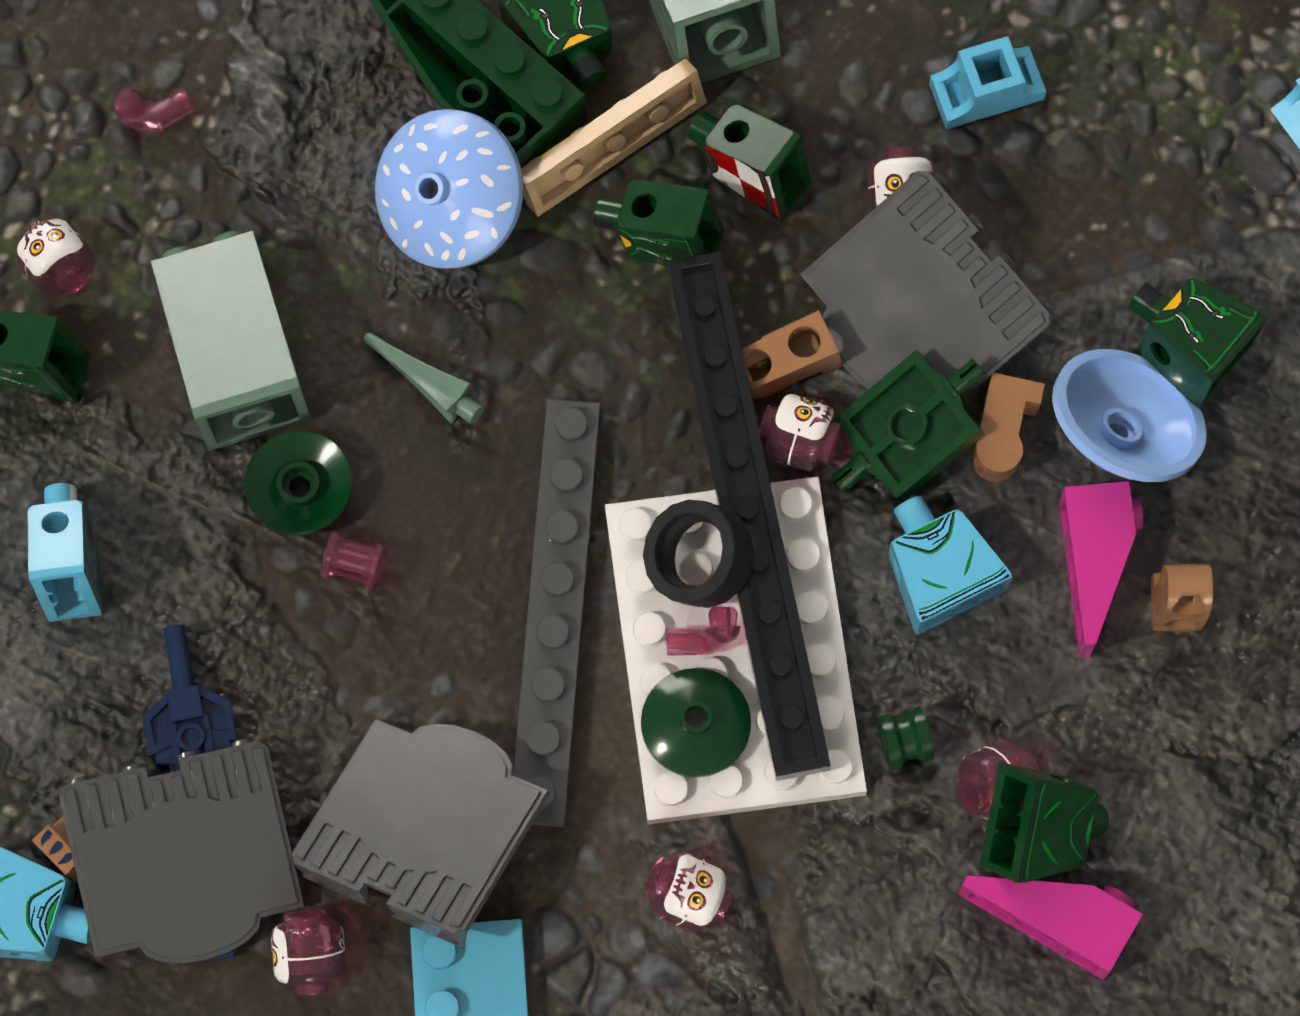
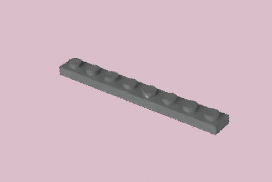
[514,399,601,828]

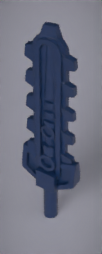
[142,625,238,961]

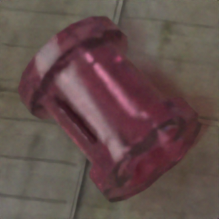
[321,530,387,590]

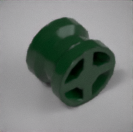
[877,706,934,770]

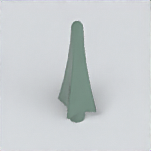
[363,333,484,424]

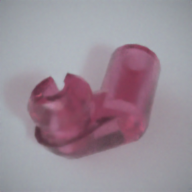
[114,88,195,133]
[666,607,741,656]

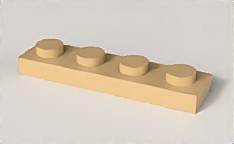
[521,58,707,217]

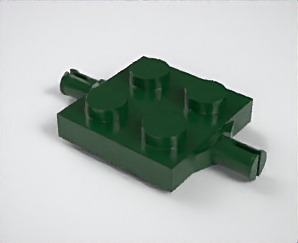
[831,349,987,503]

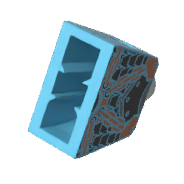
[28,483,103,622]

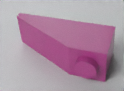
[1059,481,1143,658]
[958,875,1143,980]

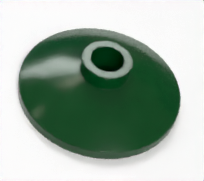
[244,431,352,536]
[641,668,751,777]

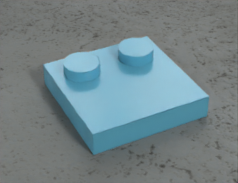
[410,919,529,1016]

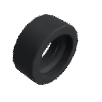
[643,499,754,608]

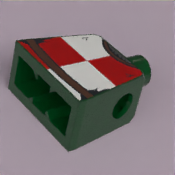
[688,104,811,222]

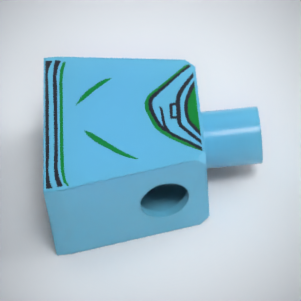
[888,495,1012,636]
[0,847,91,961]

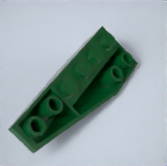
[368,0,588,166]

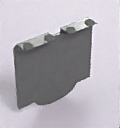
[800,171,1054,399]
[292,719,550,949]
[59,738,304,963]

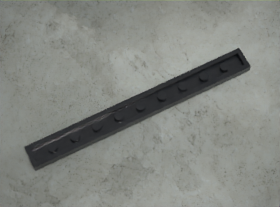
[668,251,831,781]

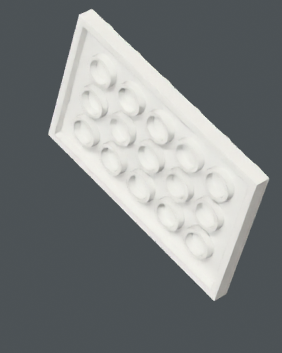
[605,477,867,825]

